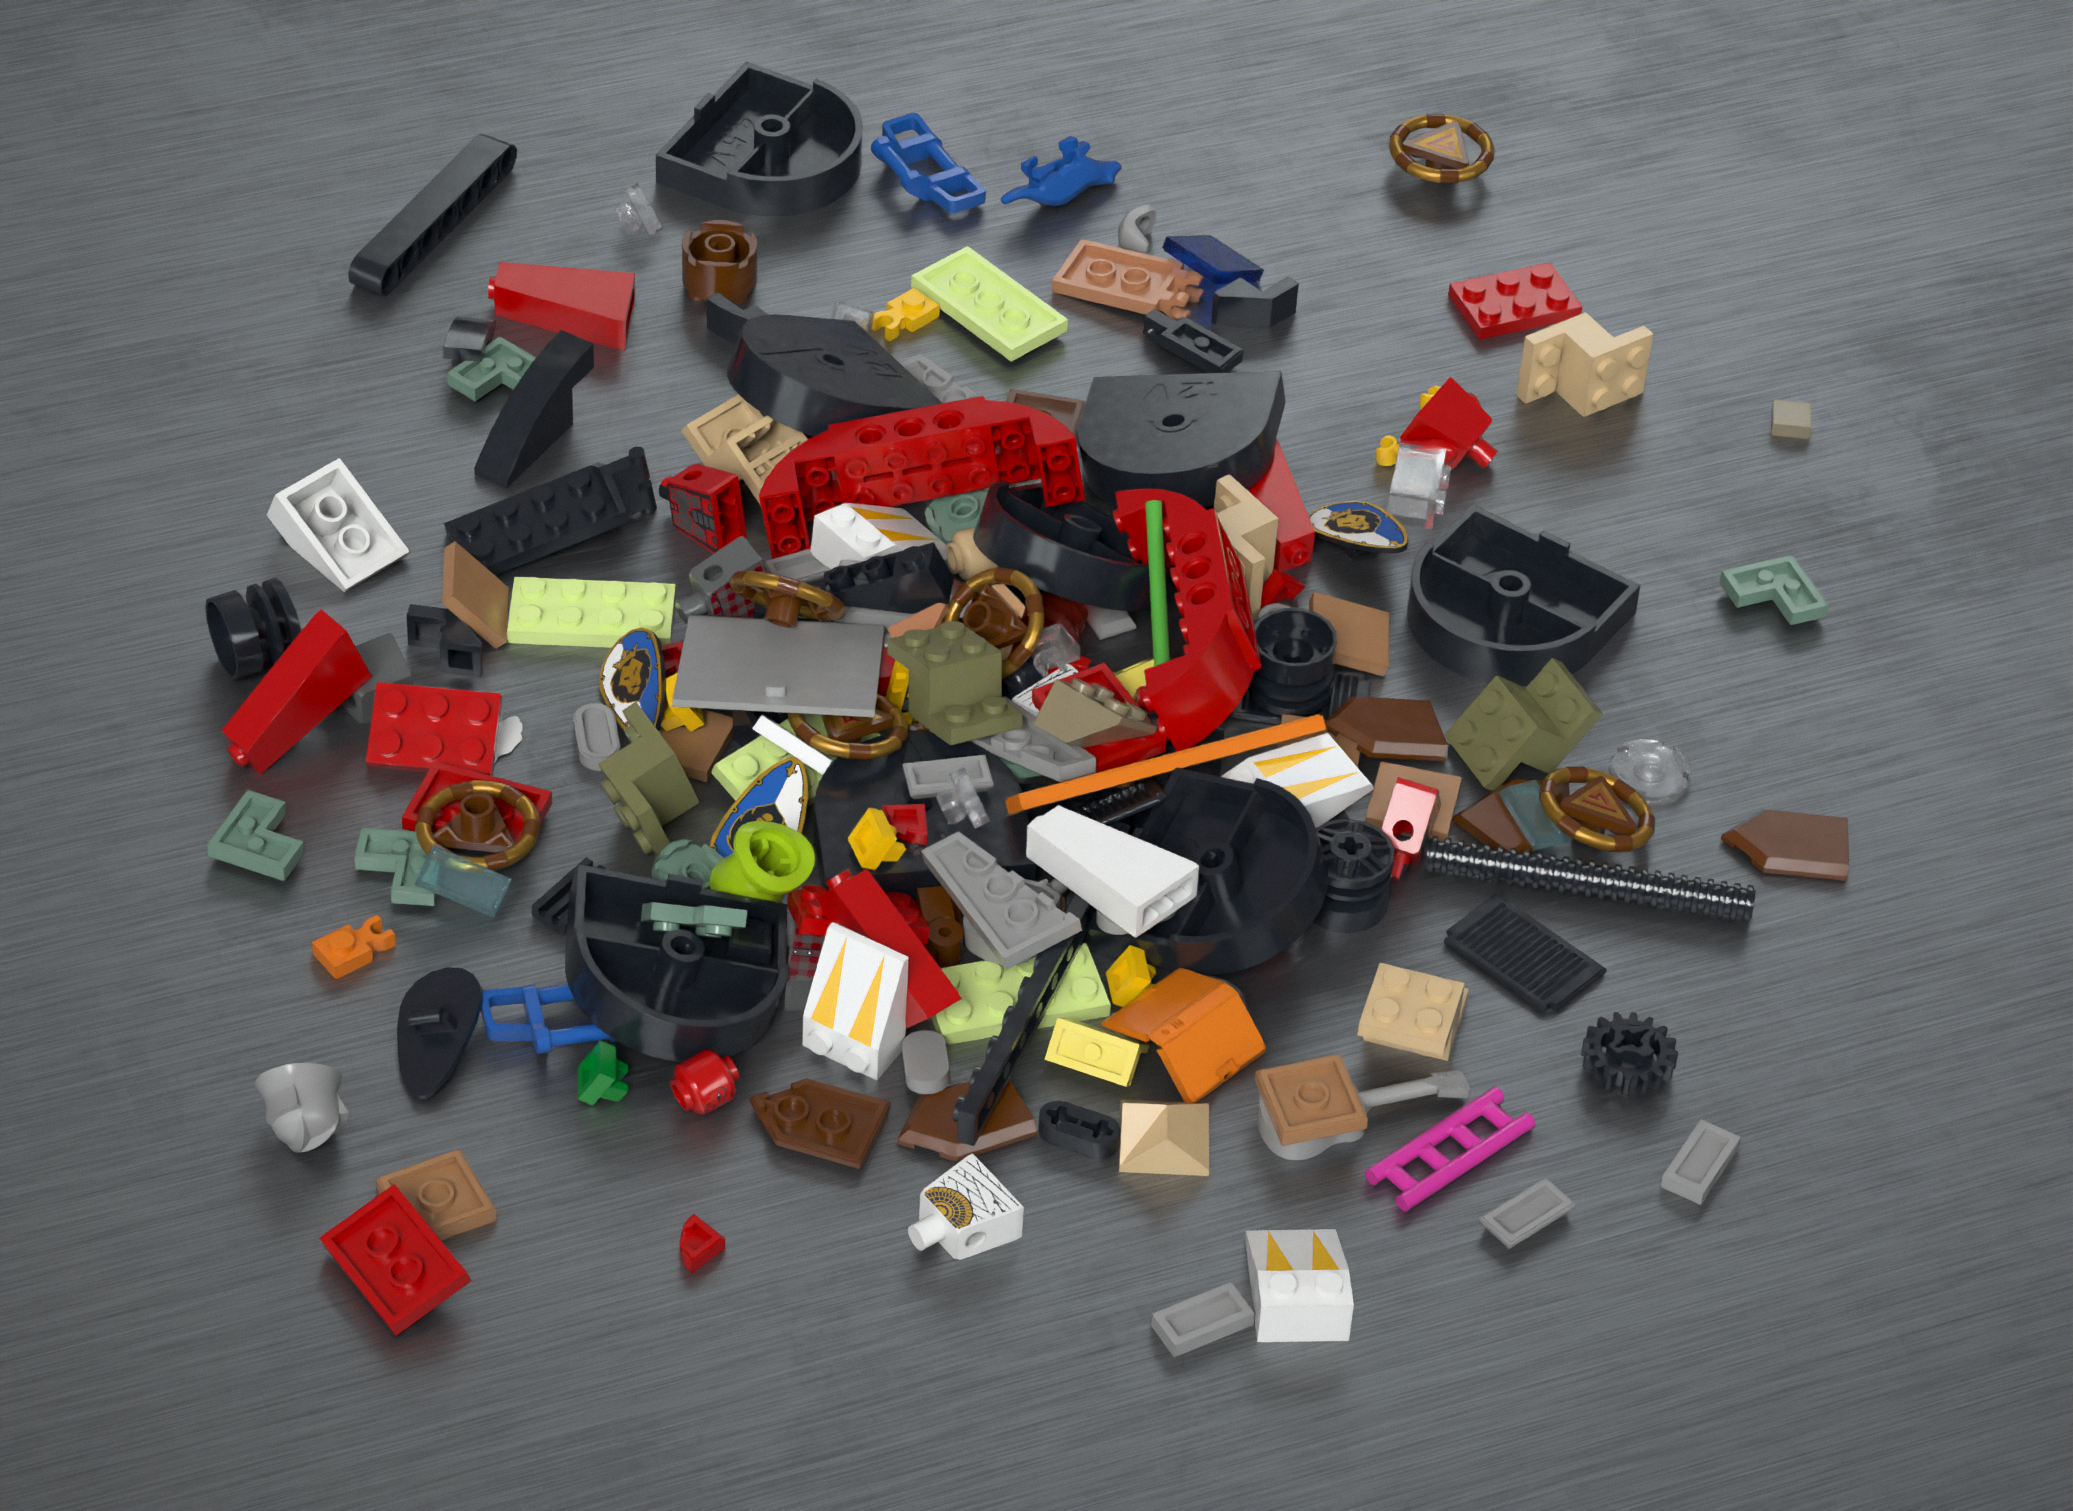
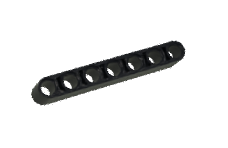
[348,134,517,296]

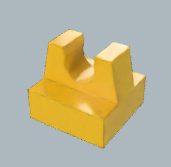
[661,673,705,732]
[847,808,906,870]
[1106,945,1156,1007]

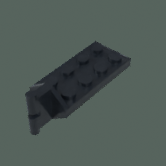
[444,447,657,576]

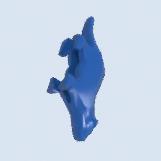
[1001,136,1122,206]

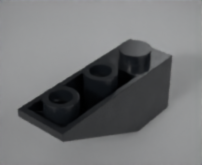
[821,542,954,614]

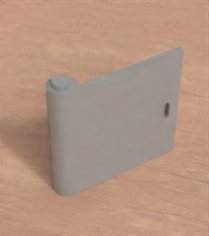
[672,615,891,717]

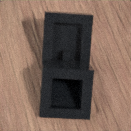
[1211,277,1299,328]
[406,604,483,677]

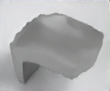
[1118,203,1156,254]

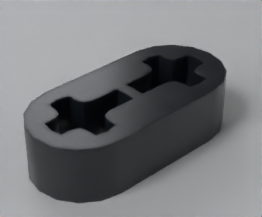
[1038,1100,1120,1159]

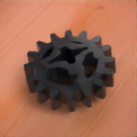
[1581,1012,1678,1095]

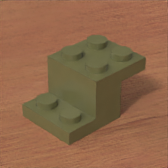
[888,621,1023,745]
[1444,658,1603,791]
[598,702,699,857]

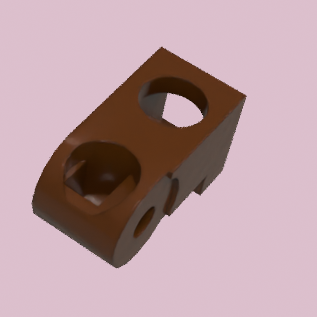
[916,886,964,968]

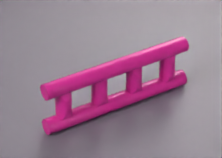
[1365,1086,1535,1212]

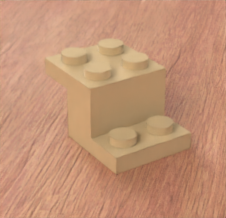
[1516,312,1653,417]
[681,394,808,505]
[1214,474,1279,621]
[1357,963,1469,1061]

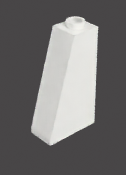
[1026,805,1199,938]

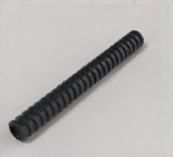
[1425,836,1756,922]

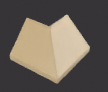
[1119,1099,1209,1176]

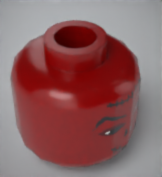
[670,1049,740,1115]

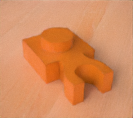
[312,915,396,979]

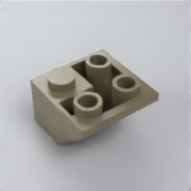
[1033,678,1158,748]

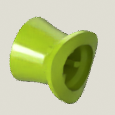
[710,821,815,903]

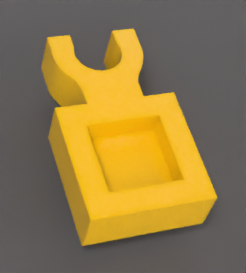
[870,288,940,342]

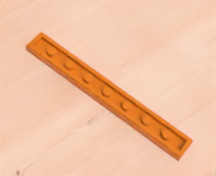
[1005,714,1326,815]

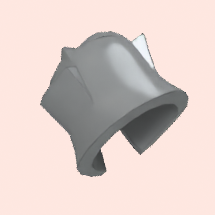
[254,1063,349,1152]

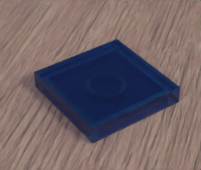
[1162,235,1264,284]

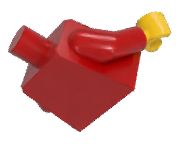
[1375,377,1498,469]

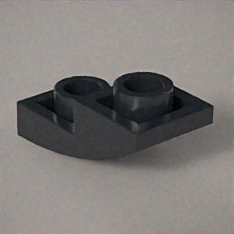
[706,292,768,344]
[443,316,496,362]

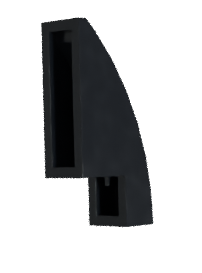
[474,330,594,488]

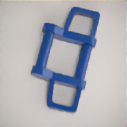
[871,113,986,213]
[481,984,618,1054]

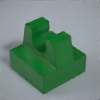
[578,1041,628,1105]

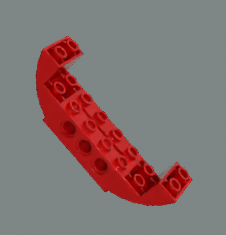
[759,396,1085,559]
[1113,489,1262,752]

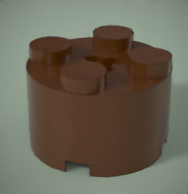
[682,220,758,304]

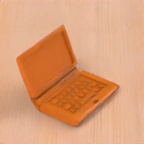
[1101,968,1266,1103]

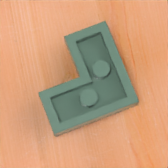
[447,337,536,401]
[1719,555,1828,625]
[207,790,305,881]
[354,828,446,906]
[641,902,747,938]

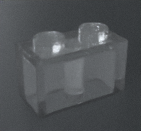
[1387,443,1451,529]

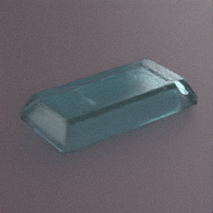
[1499,780,1572,851]
[415,845,512,918]

